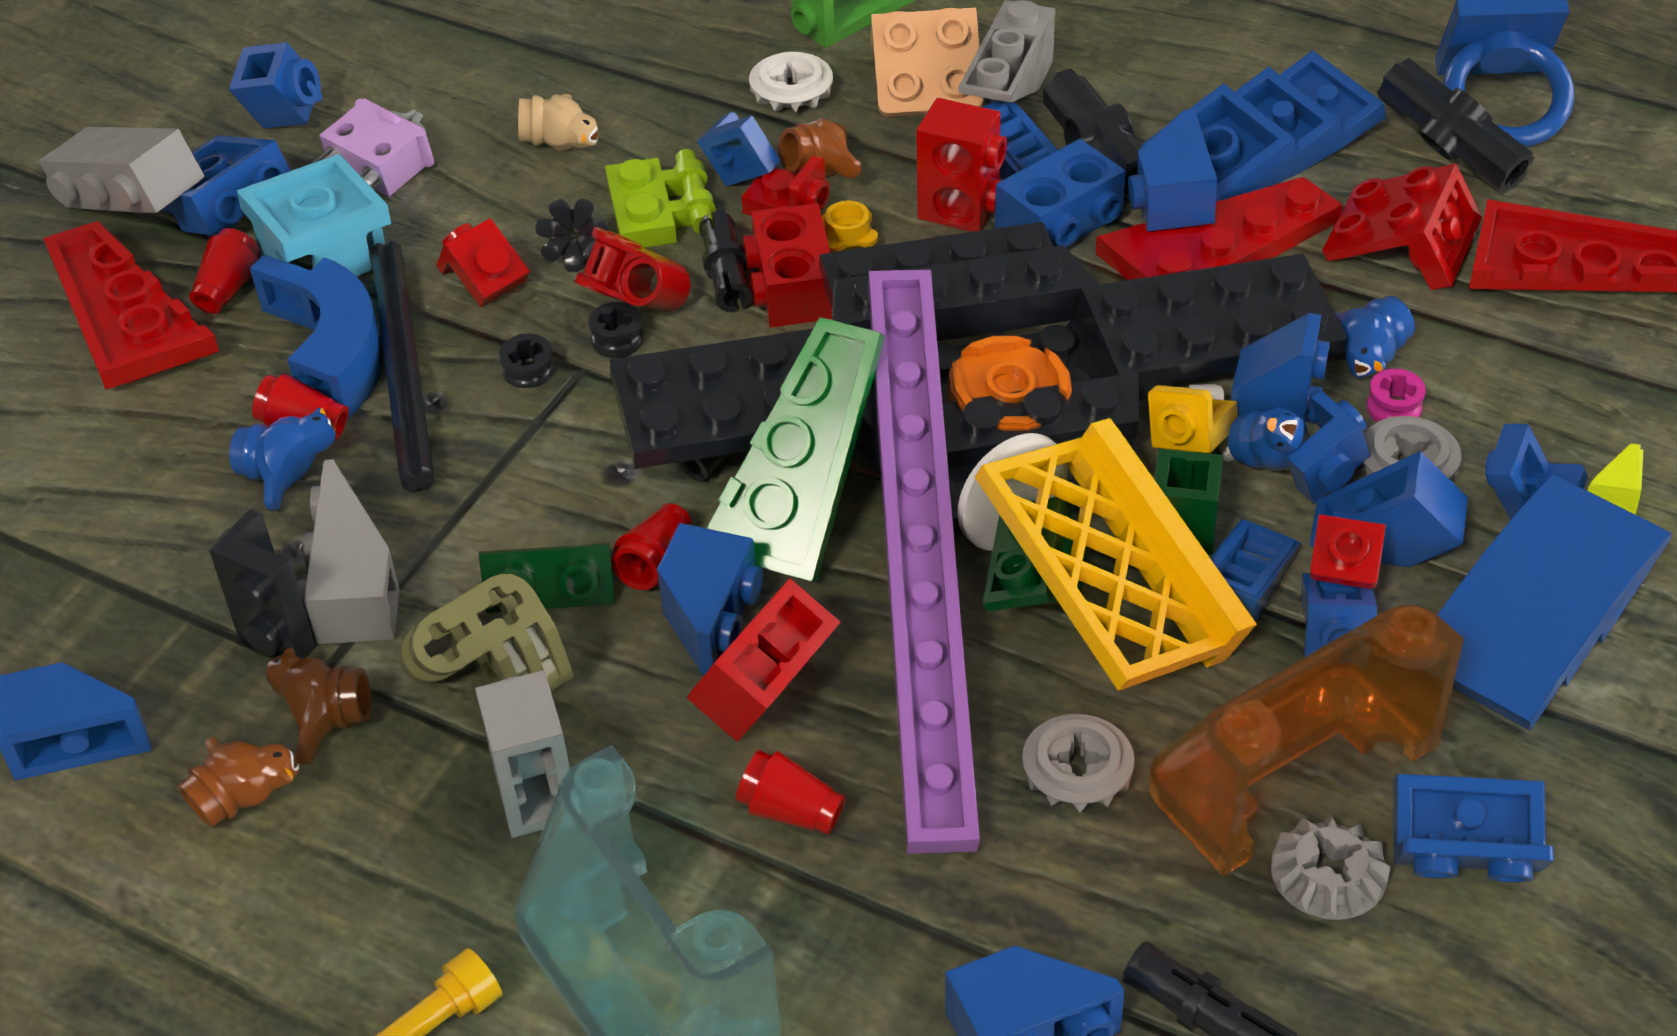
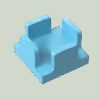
[236,154,391,276]

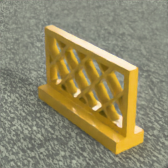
[975,418,1257,691]

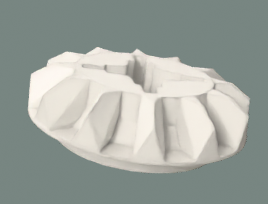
[749,52,833,112]

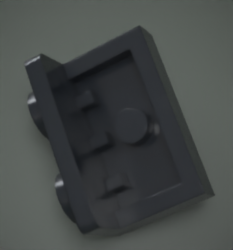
[209,509,316,659]

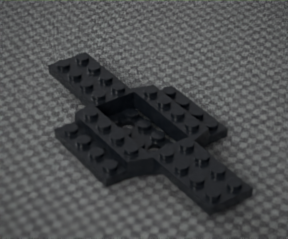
[610,222,1347,534]

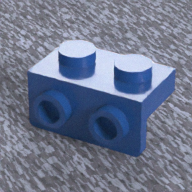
[1393,774,1554,883]

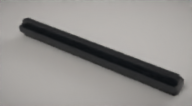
[371,240,435,493]

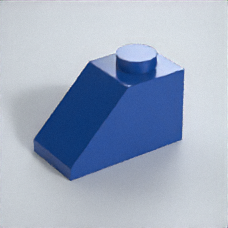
[1128,109,1217,231]
[1309,451,1468,567]
[0,662,152,781]

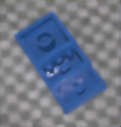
[1140,50,1386,202]
[1409,474,1672,731]

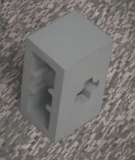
[475,670,580,838]

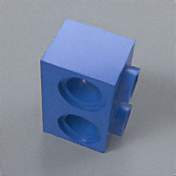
[995,139,1126,248]

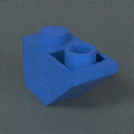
[1231,313,1330,424]
[657,523,763,675]
[945,945,1124,1036]

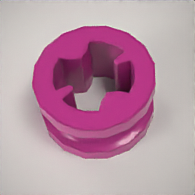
[1366,369,1426,422]

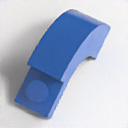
[250,255,383,419]

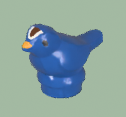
[1334,296,1415,378]
[1228,406,1310,471]
[229,408,336,511]

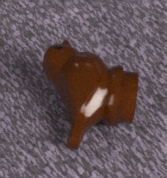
[266,647,372,765]

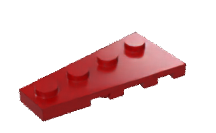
[1095,176,1343,280]
[1469,199,1677,292]
[43,221,220,390]

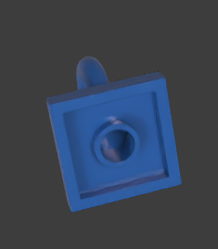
[1435,0,1575,147]

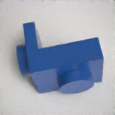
[1286,390,1370,504]
[1485,424,1588,520]

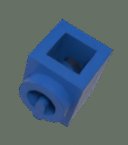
[229,42,322,129]

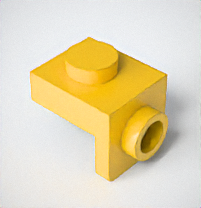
[1148,385,1238,453]

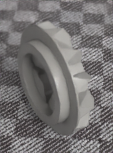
[1362,416,1462,481]
[1022,714,1134,813]
[1271,814,1390,920]

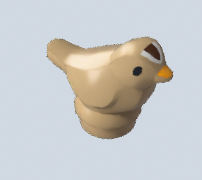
[518,94,598,151]

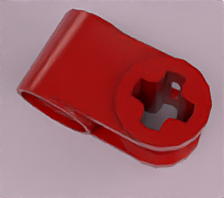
[574,227,691,312]

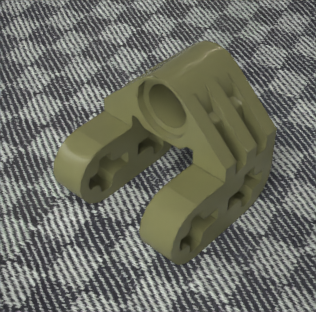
[398,574,574,692]

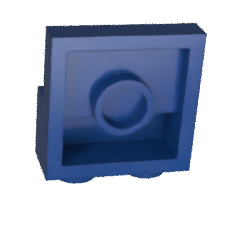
[160,135,290,237]

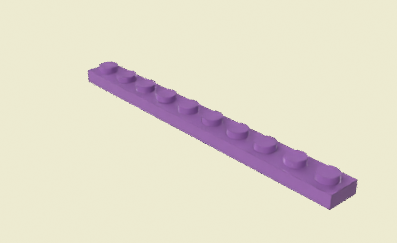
[868,270,980,854]

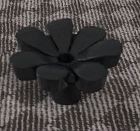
[535,199,609,272]

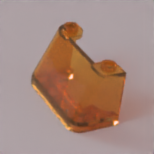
[1149,605,1464,876]

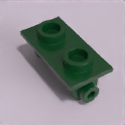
[479,543,615,613]

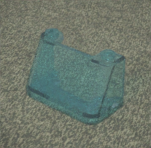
[515,744,781,1036]

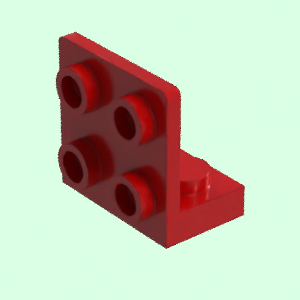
[1322,163,1482,290]

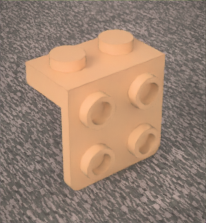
[870,8,984,117]

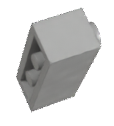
[38,127,205,213]

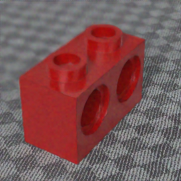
[916,97,1007,232]
[743,203,832,328]
[686,578,841,742]

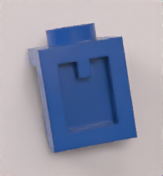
[697,112,781,186]
[1300,573,1377,667]

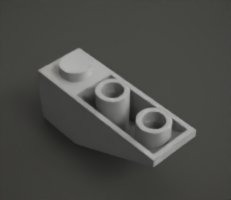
[959,0,1055,102]
[297,459,400,644]

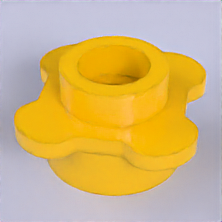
[822,200,878,252]

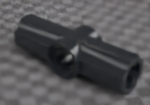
[1376,57,1535,195]
[1043,69,1141,201]

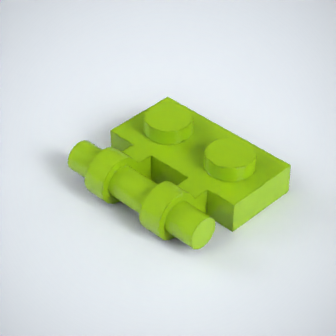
[605,149,716,248]

